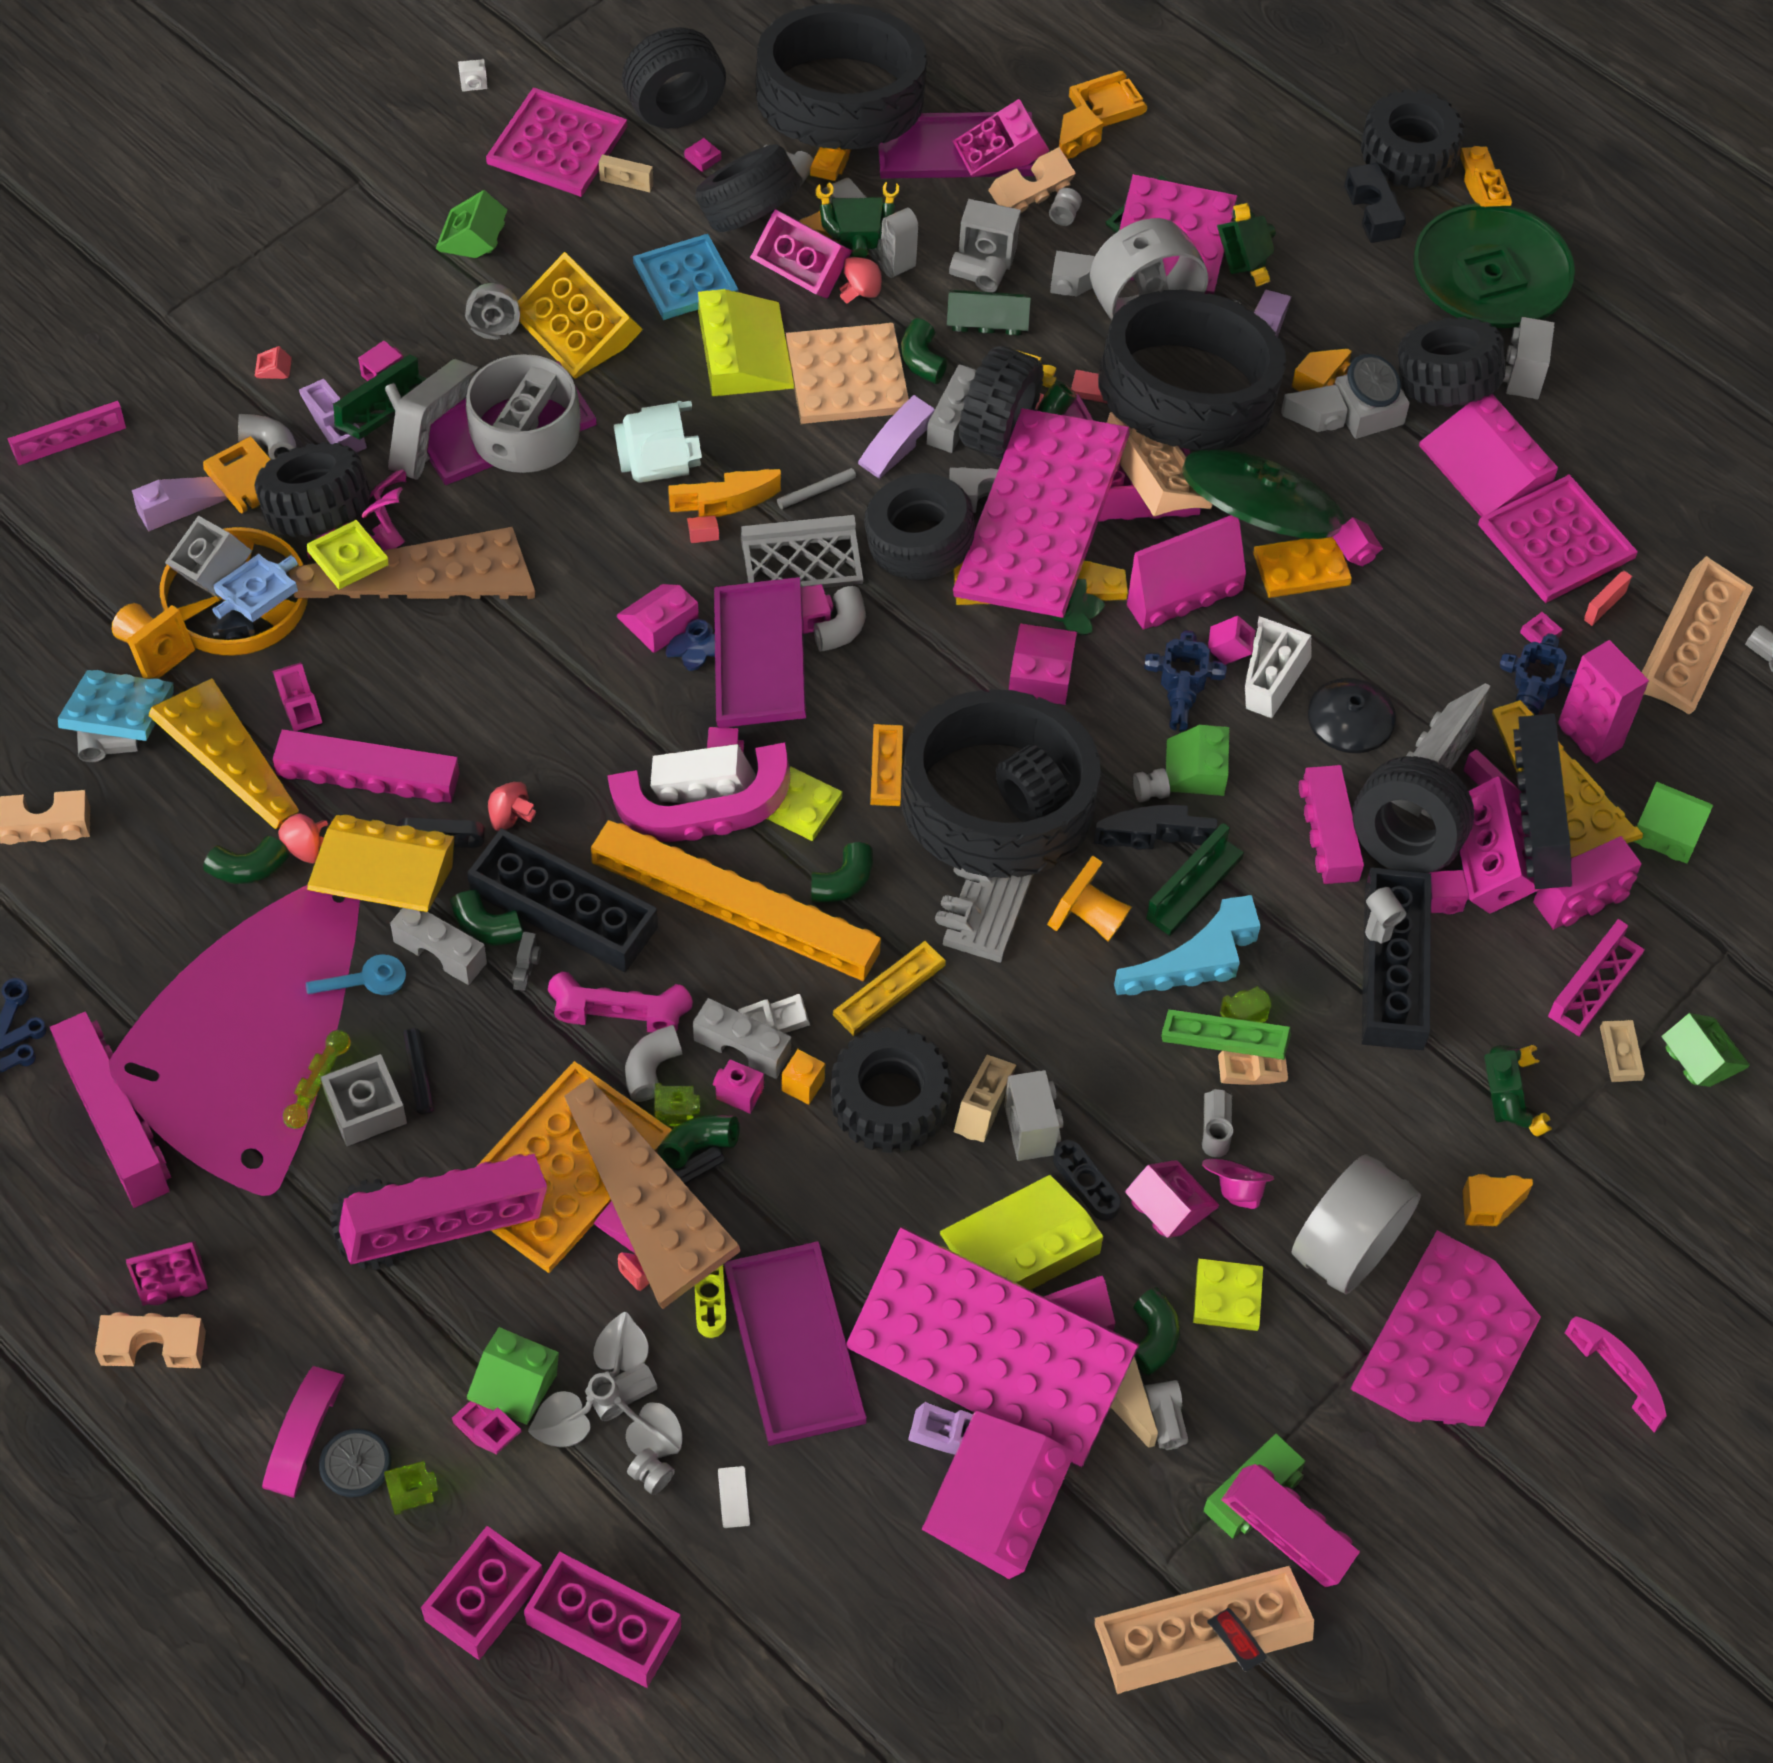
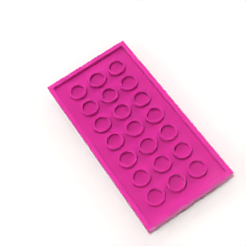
[953,408,1130,618]
[846,1227,1140,1467]

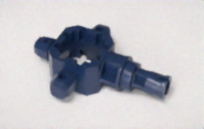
[1144,630,1227,731]
[1500,633,1577,715]

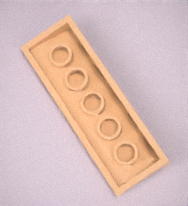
[1107,412,1213,516]
[1642,556,1753,715]
[1095,1566,1314,1694]

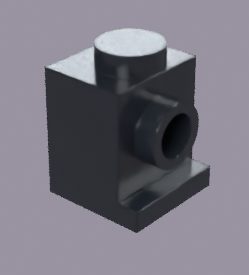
[212,610,256,640]

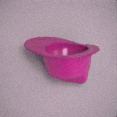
[1202,1159,1274,1209]

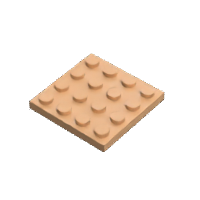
[786,323,909,424]

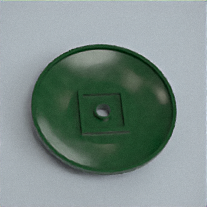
[1413,203,1575,328]
[1182,450,1344,539]

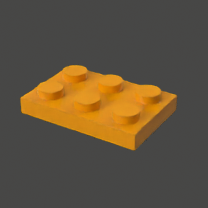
[1253,536,1352,598]

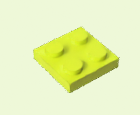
[307,520,389,589]
[766,767,842,841]
[1193,1259,1263,1331]

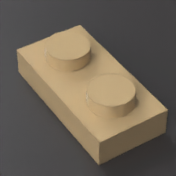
[599,154,653,192]
[1600,1020,1645,1082]

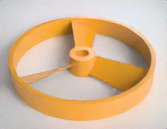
[160,527,308,656]

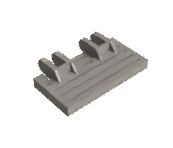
[935,867,1034,963]

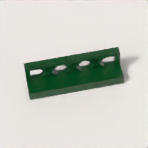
[333,354,427,440]
[1146,823,1244,936]

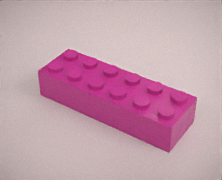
[50,1011,171,1208]
[339,1153,547,1265]

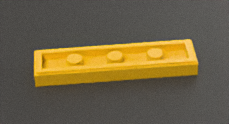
[833,941,946,1036]

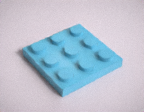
[58,670,174,741]

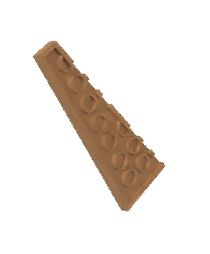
[288,527,535,599]
[564,1078,741,1309]

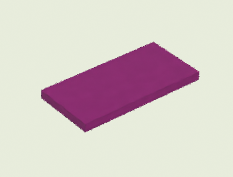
[878,112,1036,179]
[427,361,596,486]
[714,577,806,728]
[724,1241,866,1446]

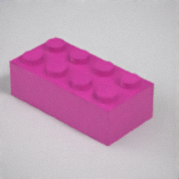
[1558,640,1649,764]
[524,1551,681,1688]

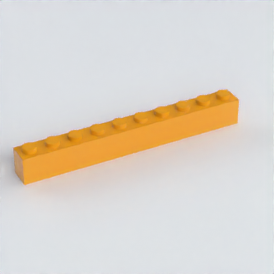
[591,820,881,982]

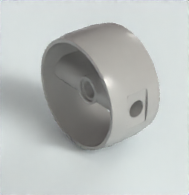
[1090,218,1208,320]
[466,354,581,473]
[1292,1154,1421,1294]

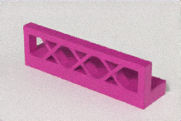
[8,401,126,465]
[1548,919,1645,1037]

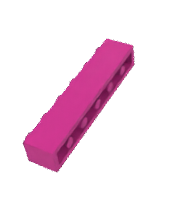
[273,729,460,803]

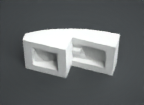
[738,994,810,1033]

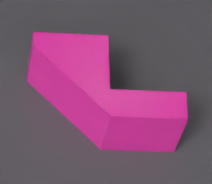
[272,662,323,731]
[452,1401,521,1455]

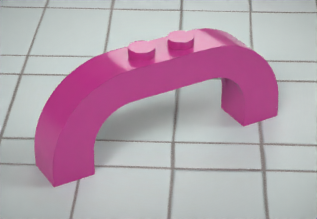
[608,743,790,842]

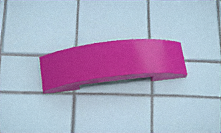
[1565,1316,1667,1432]
[262,1366,345,1498]

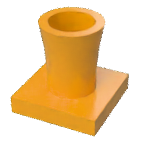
[112,603,195,679]
[1047,856,1132,942]

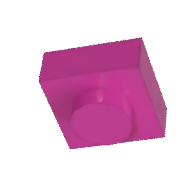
[684,138,722,172]
[1520,612,1563,643]

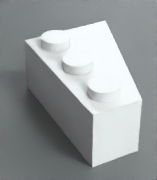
[1245,616,1311,718]
[650,744,756,803]

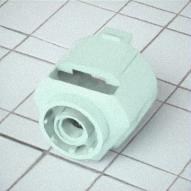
[614,401,702,483]

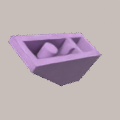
[1254,290,1291,337]
[132,477,227,532]

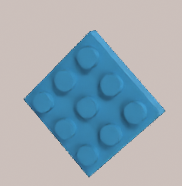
[633,234,739,320]

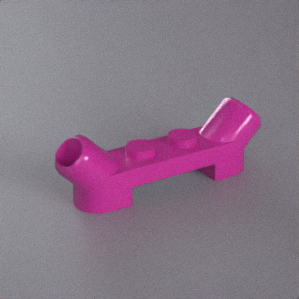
[548,972,693,1032]

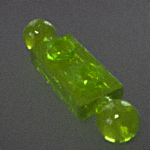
[282,1030,351,1129]

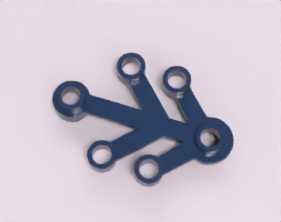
[0,978,47,1073]

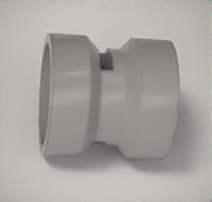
[1049,188,1082,226]
[1133,768,1170,802]
[627,1448,675,1496]

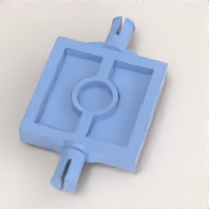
[213,554,298,622]

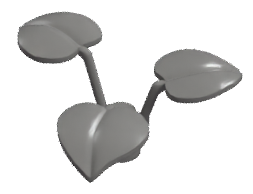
[528,1312,683,1458]

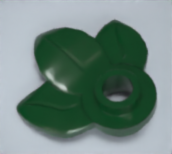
[1050,579,1105,635]

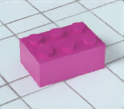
[750,209,852,299]
[1533,836,1642,930]
[421,1526,544,1660]

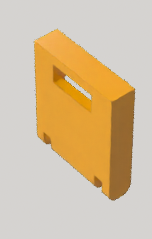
[1069,71,1147,127]
[203,436,271,514]

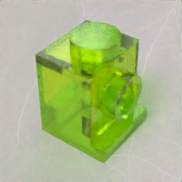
[1220,986,1271,1023]
[654,1083,700,1126]
[384,1461,439,1515]

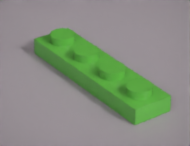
[1161,1009,1291,1060]

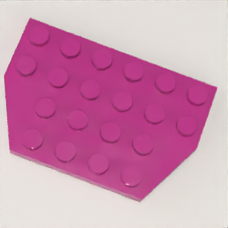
[1351,1230,1541,1427]

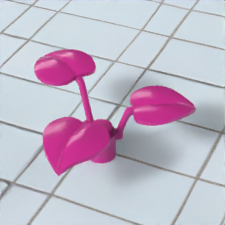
[307,469,406,559]

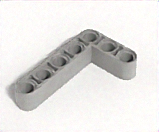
[823,178,918,278]
[388,359,481,480]

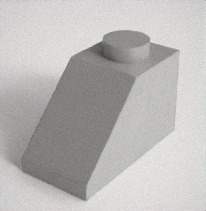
[1050,251,1095,297]
[1281,384,1348,432]

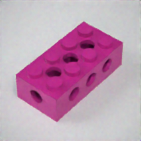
[1460,776,1540,914]

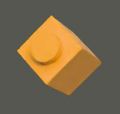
[782,1049,825,1105]

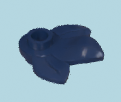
[666,619,715,671]

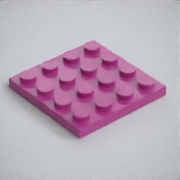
[486,87,628,197]
[1119,174,1237,295]
[1478,474,1638,603]

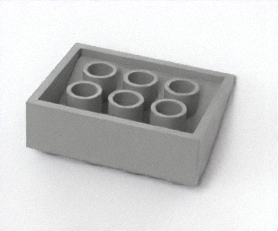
[1391,683,1491,817]

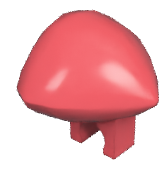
[840,257,882,304]
[488,782,536,831]
[278,813,328,864]

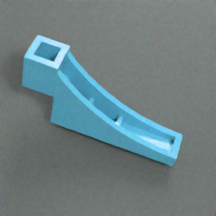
[1114,895,1260,995]

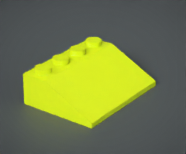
[698,289,794,397]
[940,1175,1103,1290]

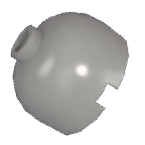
[465,283,520,340]

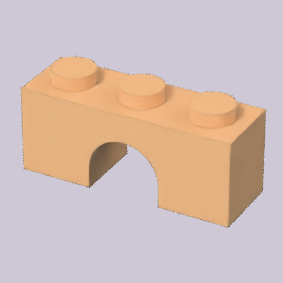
[988,147,1076,213]
[0,790,90,845]
[95,1312,206,1368]

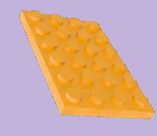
[477,1061,672,1273]

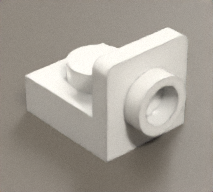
[458,59,488,91]

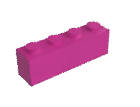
[1299,765,1364,884]
[1221,1464,1360,1587]

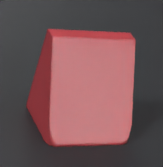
[255,346,292,379]
[687,515,719,543]
[618,1252,649,1291]

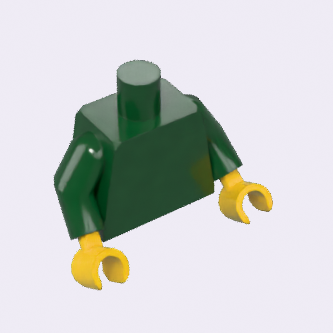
[815,182,899,258]
[1217,203,1276,287]
[1484,1045,1552,1137]

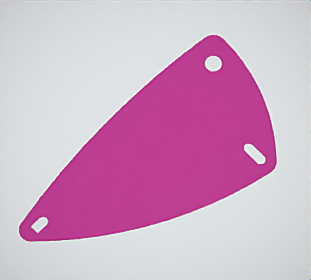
[108,885,360,1196]

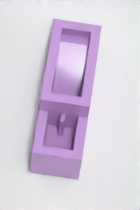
[299,379,367,453]
[858,395,935,479]
[908,1402,973,1455]

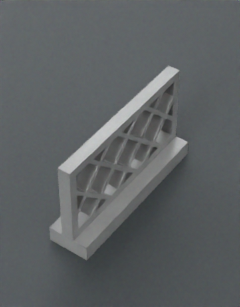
[741,515,863,588]

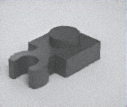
[512,932,541,991]

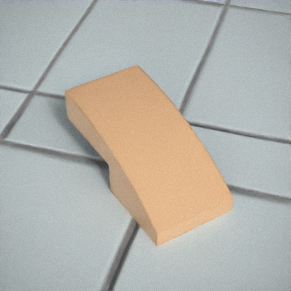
[1218,1051,1288,1085]

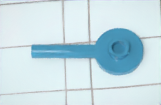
[306,954,406,995]

